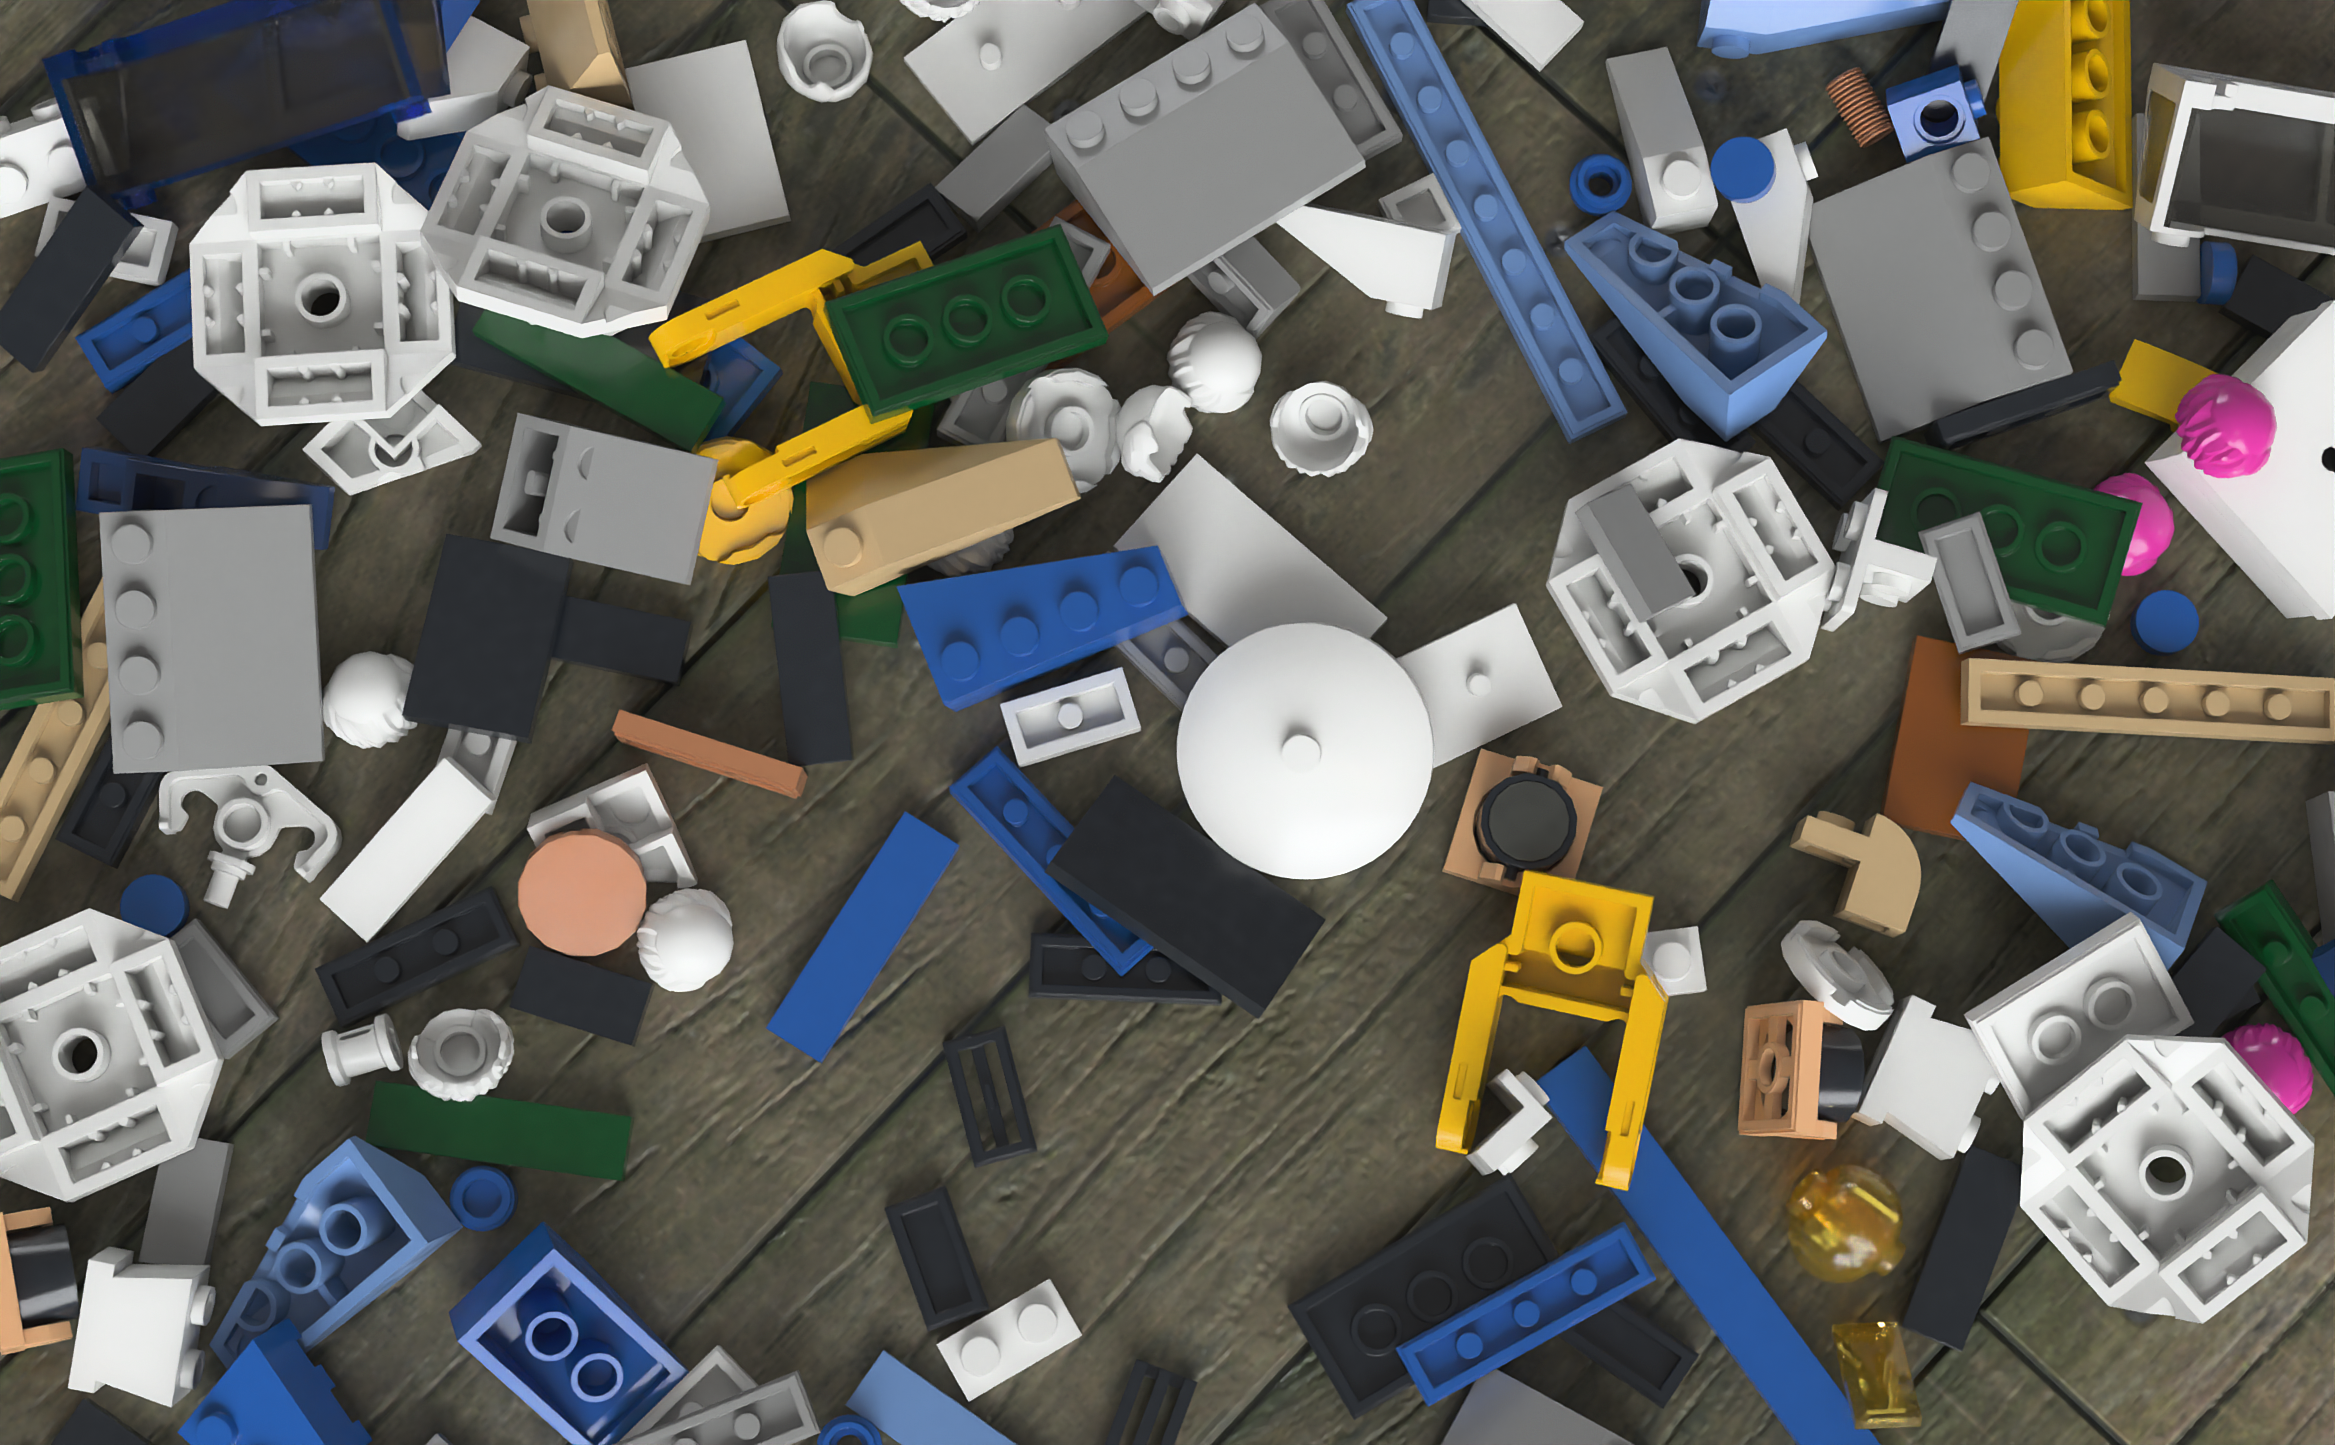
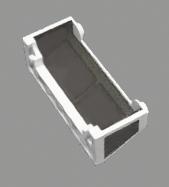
[2134,63,2335,255]

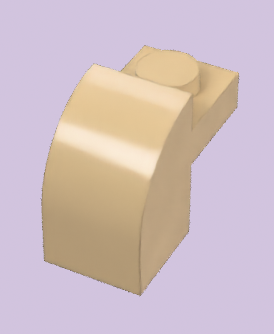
[1789,811,1921,938]

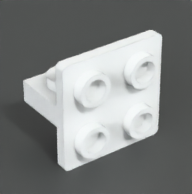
[1821,488,1937,632]

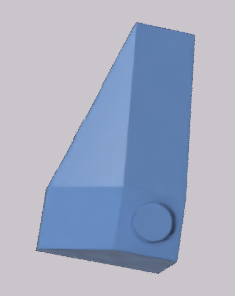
[1696,0,1950,59]
[1564,211,1827,442]
[1950,782,2207,971]
[209,1136,463,1370]

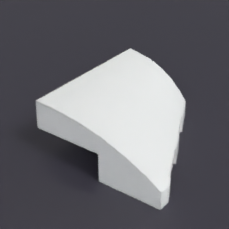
[302,390,482,496]
[527,763,698,888]

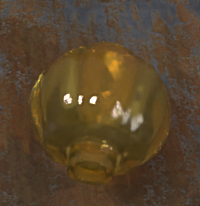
[1785,1163,1906,1284]

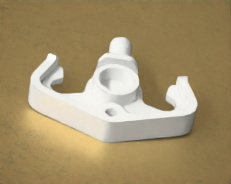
[158,765,342,909]

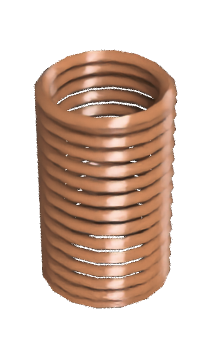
[1825,67,1894,148]

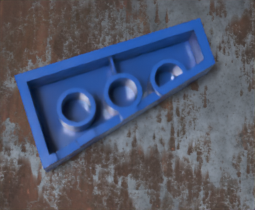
[896,545,1189,712]
[177,1318,373,1445]

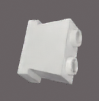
[1851,995,2000,1160]
[68,1246,216,1407]

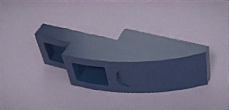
[76,447,335,550]

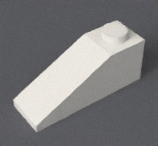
[1605,47,1718,235]
[1731,128,1819,304]
[1276,203,1456,318]

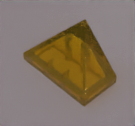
[1832,1322,1922,1429]

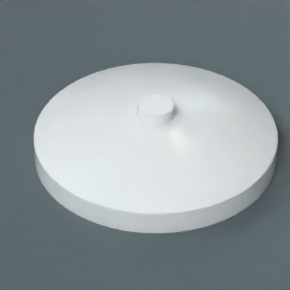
[1177,622,1434,879]

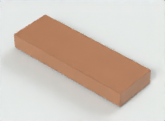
[612,709,808,799]

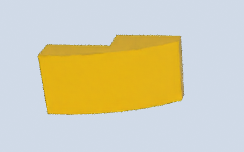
[2109,339,2218,432]

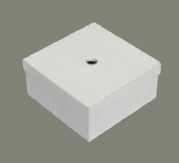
[2144,300,2335,620]

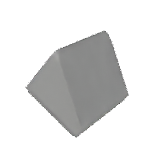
[935,104,1053,233]
[1187,236,1301,339]

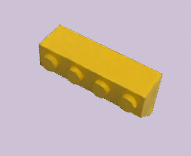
[1996,0,2133,210]

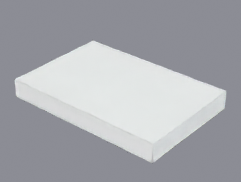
[625,40,791,243]
[1964,912,2194,1121]

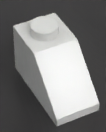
[397,16,533,141]

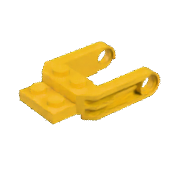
[649,241,934,509]
[1436,869,1669,1191]

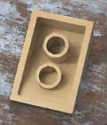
[519,0,635,111]

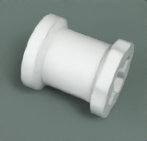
[321,1013,403,1087]

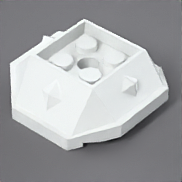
[420,85,710,338]
[189,162,456,426]
[1546,439,1836,724]
[0,908,224,1202]
[2020,1034,2315,1324]

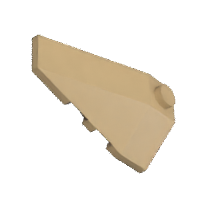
[806,438,1081,596]

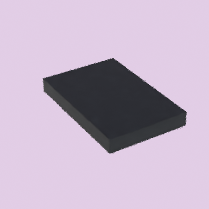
[402,534,574,744]

